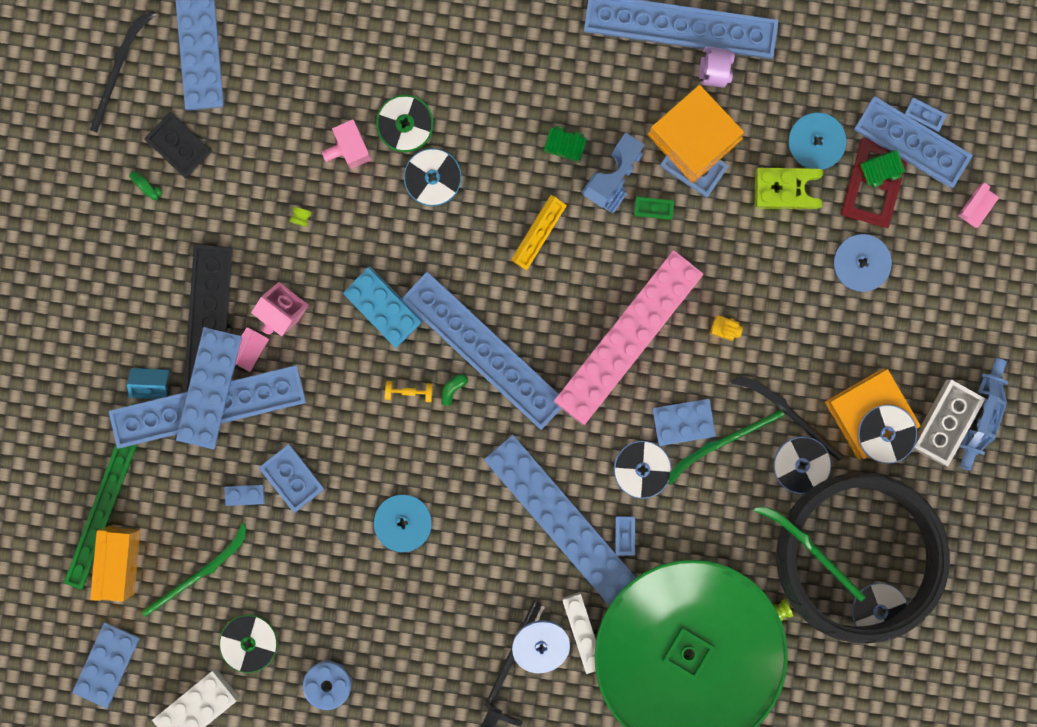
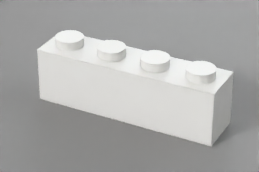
[562,592,596,674]

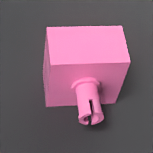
[321,120,372,169]
[251,282,309,336]

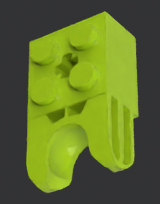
[754,168,823,209]

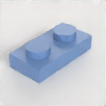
[904,98,947,133]
[225,485,265,506]
[615,516,635,556]

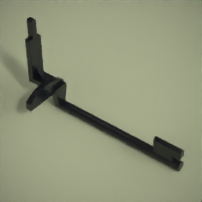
[481,600,546,727]

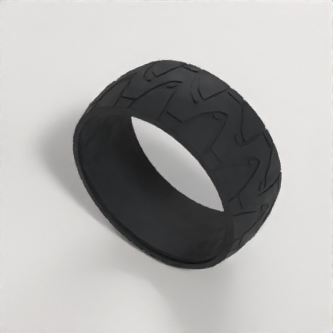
[776,472,950,643]

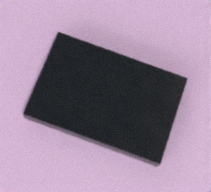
[144,112,212,179]

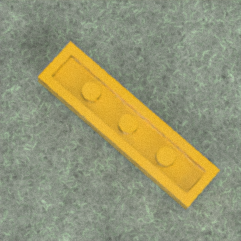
[511,195,567,270]

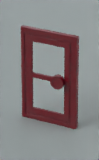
[841,138,907,228]

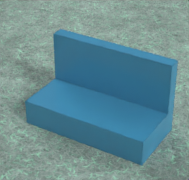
[127,368,169,399]

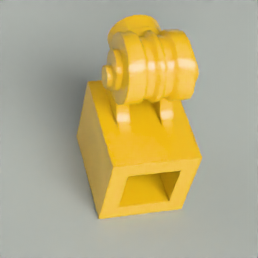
[710,315,743,341]

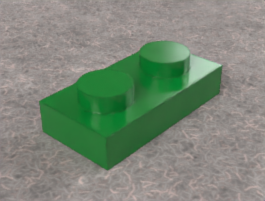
[634,197,674,220]

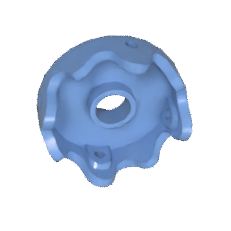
[303,660,352,710]

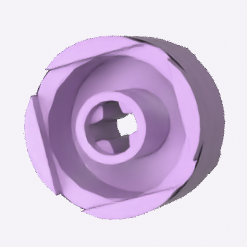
[699,46,735,88]

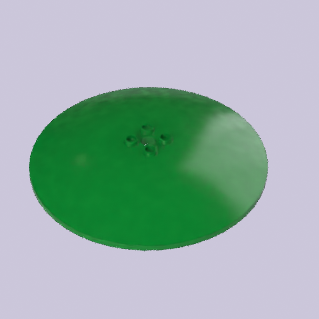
[594,560,788,727]

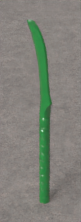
[669,410,784,485]
[753,506,866,602]
[142,523,246,617]

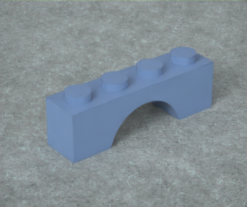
[584,132,645,208]

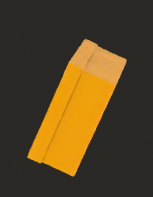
[647,85,744,184]
[825,368,921,460]
[90,526,141,601]

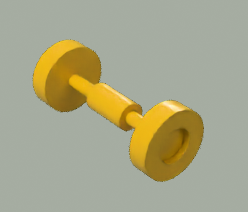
[385,381,433,402]

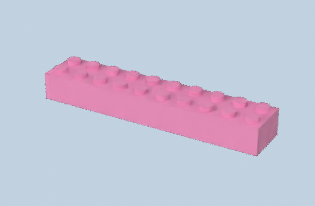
[553,250,704,426]

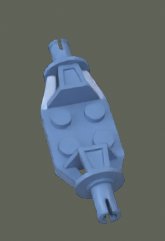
[959,358,1008,471]

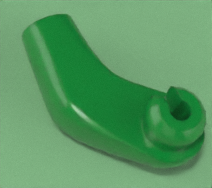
[129,171,162,200]
[441,374,468,406]

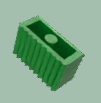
[543,126,587,163]
[859,149,905,187]

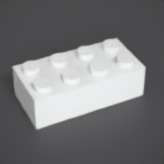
[913,380,985,466]
[152,668,240,727]

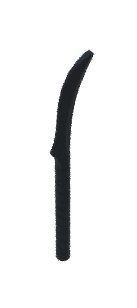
[90,12,156,133]
[731,377,844,461]

